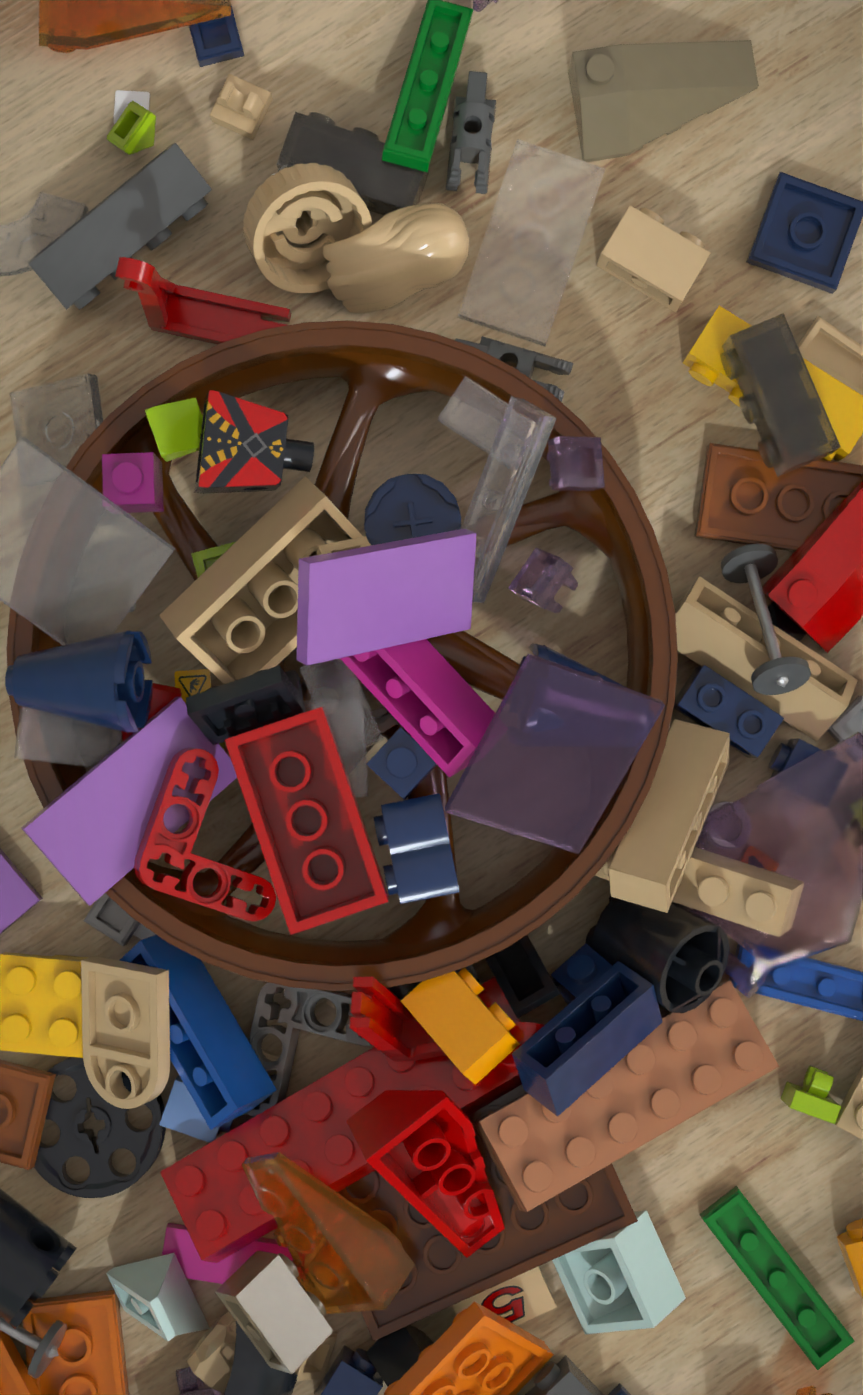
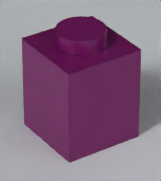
[102,452,164,513]

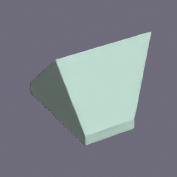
[106,1253,209,1341]

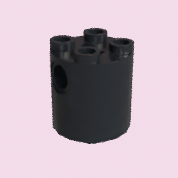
[585,894,730,1013]
[0,1188,77,1329]

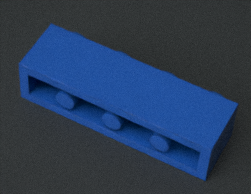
[119,935,277,1130]

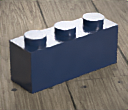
[512,961,663,1117]

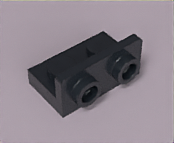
[186,665,305,745]

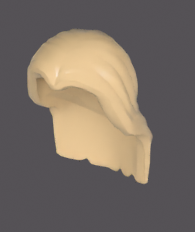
[323,203,470,314]

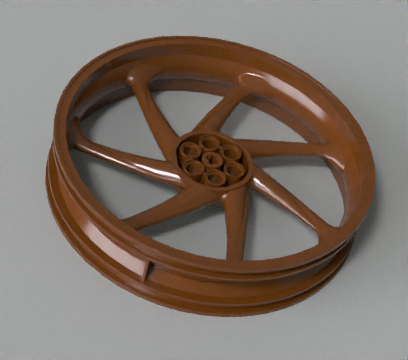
[6,320,678,991]

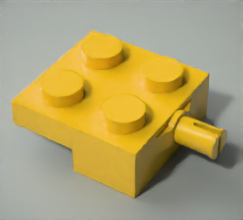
[0,952,89,1058]

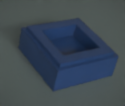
[187,6,245,67]

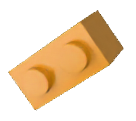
[401,968,520,1085]

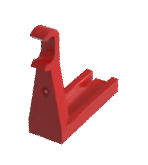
[115,257,292,345]
[349,976,544,1061]

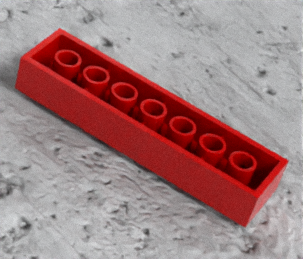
[160,977,522,1263]

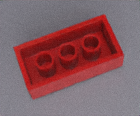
[225,707,389,935]

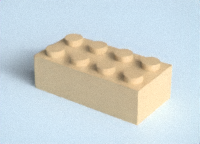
[159,476,371,684]

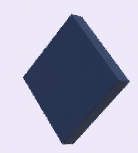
[746,172,863,294]

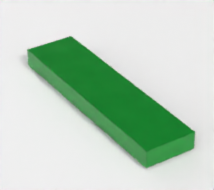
[382,0,473,173]
[699,1186,855,1370]

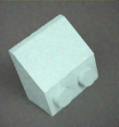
[552,1210,686,1334]

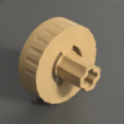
[243,163,372,293]

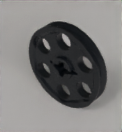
[34,1057,166,1198]

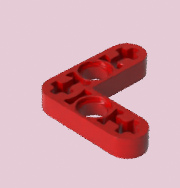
[134,748,276,922]

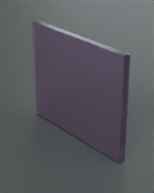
[445,653,665,854]

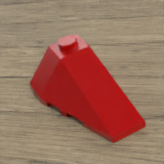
[762,481,863,653]
[346,1090,505,1258]

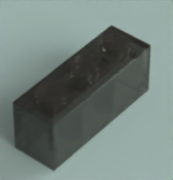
[277,112,429,215]
[720,313,841,477]

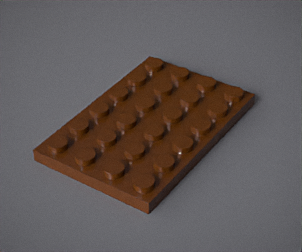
[317,1084,638,1341]

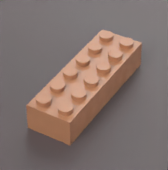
[473,981,779,1212]

